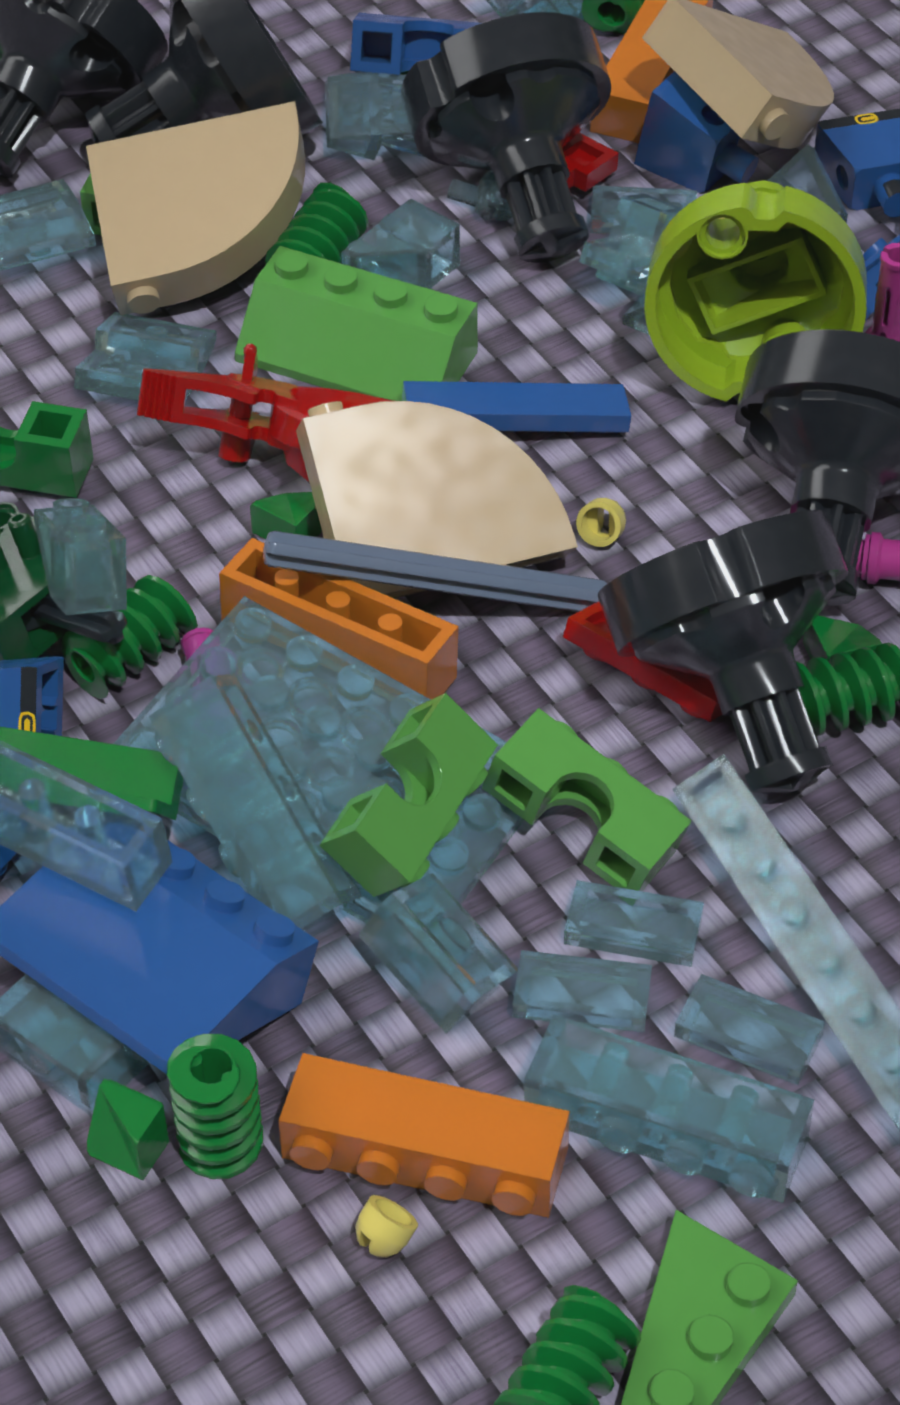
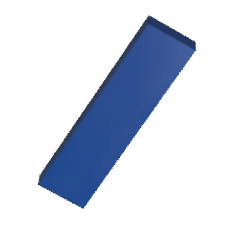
[402,381,632,433]

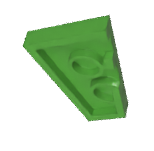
[621,1210,798,1405]

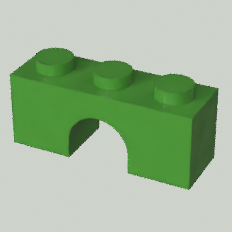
[319,693,498,897]
[482,708,692,902]

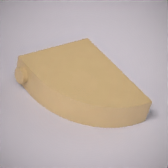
[642,0,834,149]
[86,101,306,316]
[296,401,578,598]

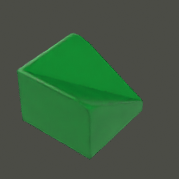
[250,492,322,539]
[803,615,882,661]
[87,1078,169,1181]

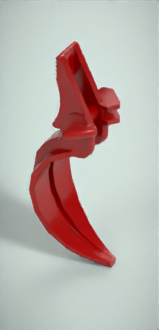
[137,344,393,483]

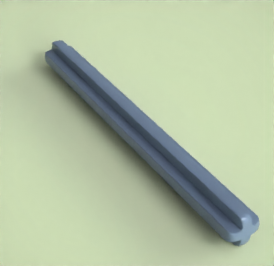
[263,531,607,612]

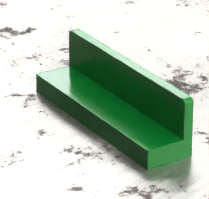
[0,727,188,821]

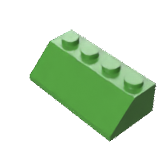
[235,246,478,401]

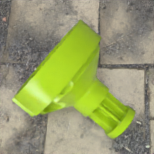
[644,180,867,402]

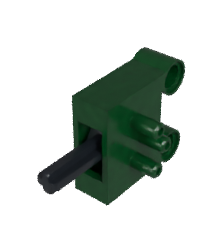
[0,502,128,660]

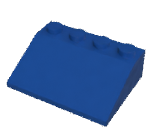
[0,811,319,1075]

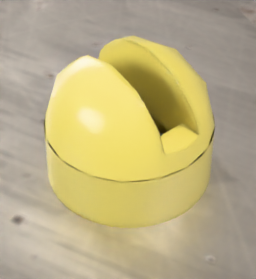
[576,498,626,547]
[355,1195,418,1258]

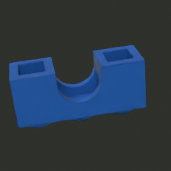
[350,13,481,75]

